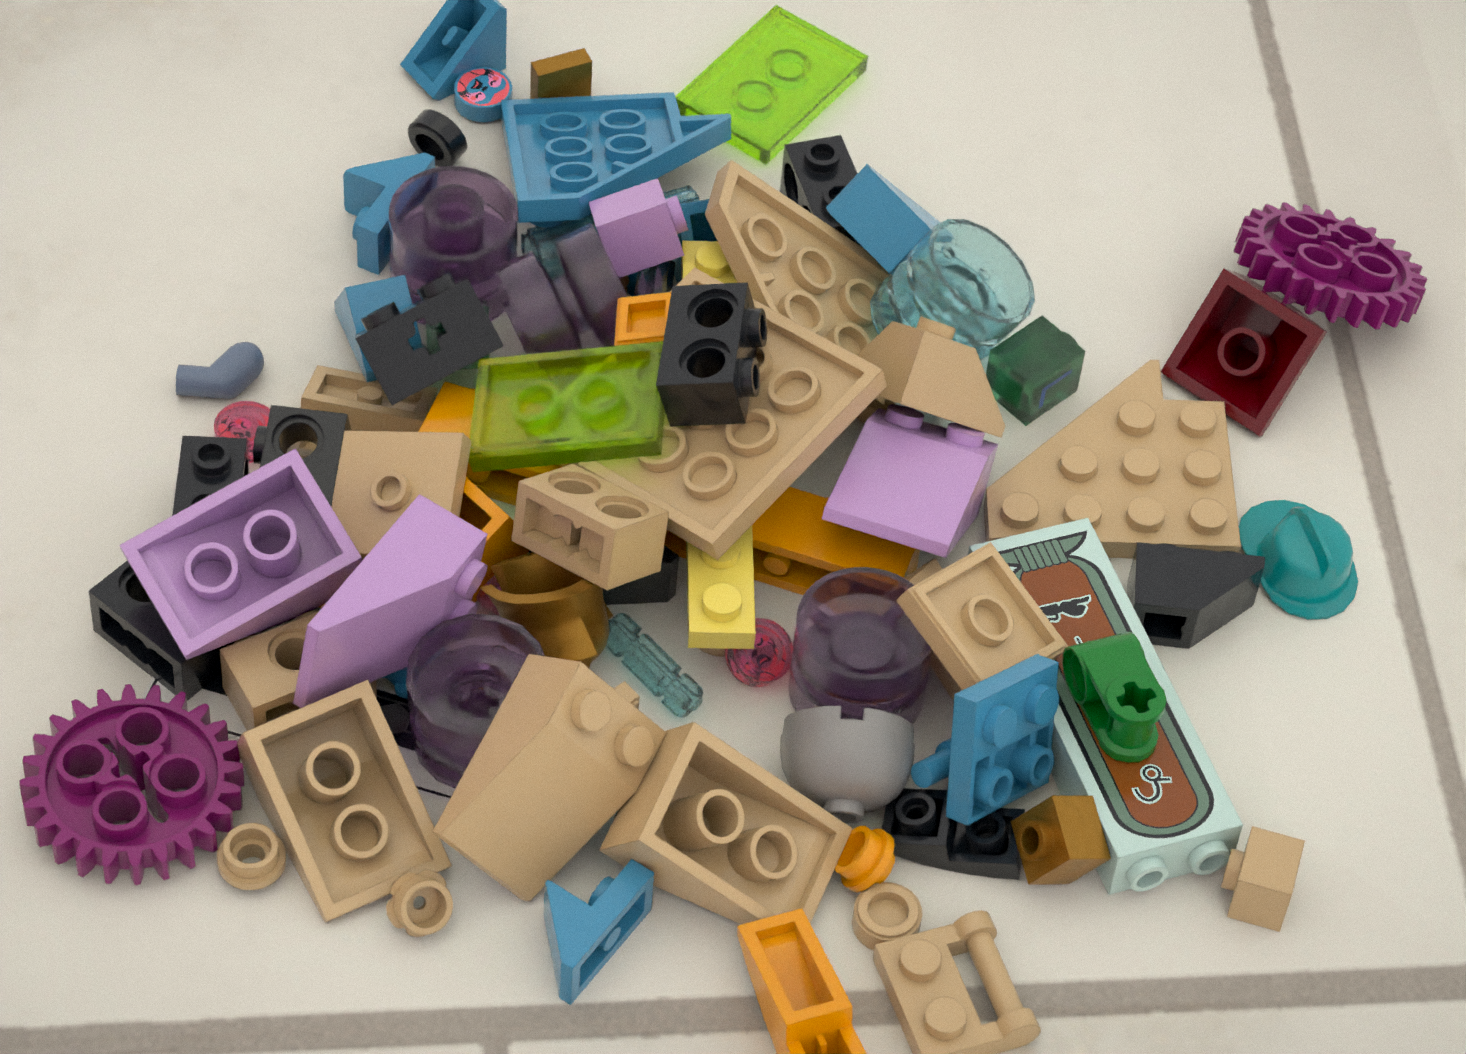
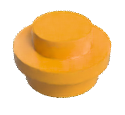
[834,825,895,892]

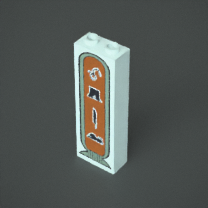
[968,518,1243,895]

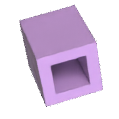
[589,178,689,280]

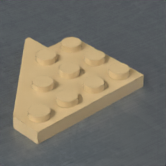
[705,160,923,423]
[983,360,1241,559]

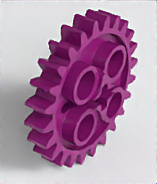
[1233,202,1427,330]
[19,684,245,885]

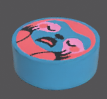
[454,67,512,122]

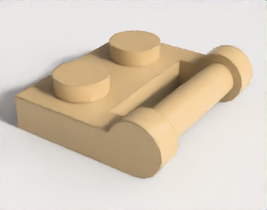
[873,910,1041,1054]

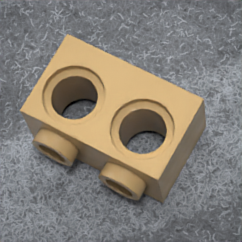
[511,464,669,590]

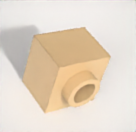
[1221,826,1305,932]

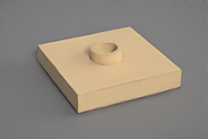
[331,431,471,560]
[896,542,1068,690]

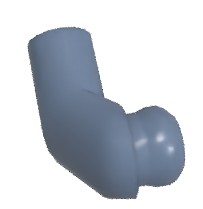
[176,342,264,399]

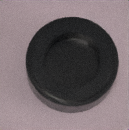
[408,109,467,168]

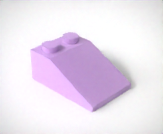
[822,405,998,558]
[119,448,362,660]
[293,494,488,708]

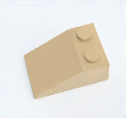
[432,654,667,902]
[237,680,452,923]
[599,722,853,924]

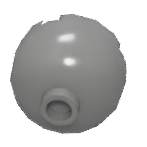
[780,706,915,824]

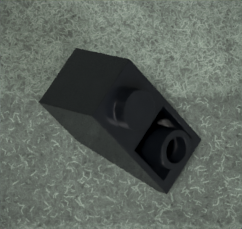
[1127,542,1265,649]

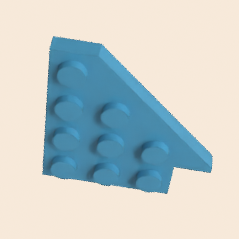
[501,92,731,227]

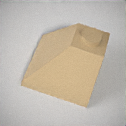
[857,317,1005,438]

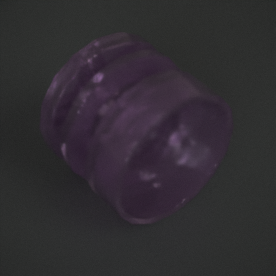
[406,614,545,789]

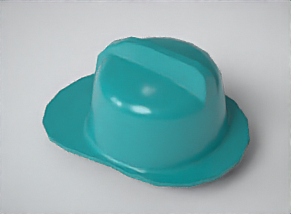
[1239,500,1358,620]

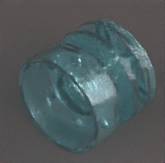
[870,219,1035,361]

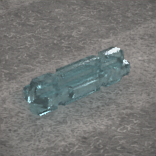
[606,613,704,718]

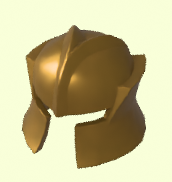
[480,552,614,668]

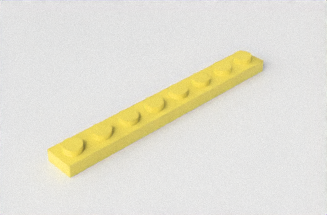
[681,240,756,649]

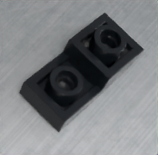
[882,788,1025,880]

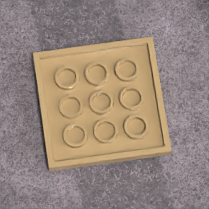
[526,267,887,560]

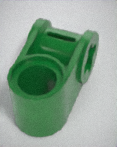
[1062,631,1167,763]

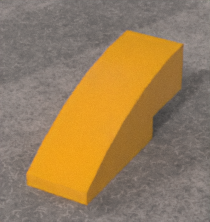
[737,908,867,1054]

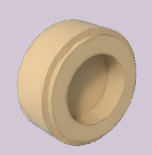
[852,882,922,951]

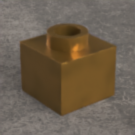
[1011,795,1111,885]

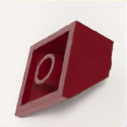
[1161,268,1327,436]

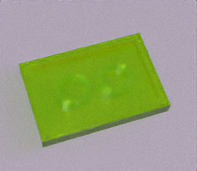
[675,5,868,165]
[468,341,665,472]

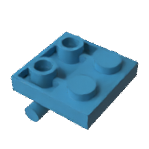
[911,654,1059,826]

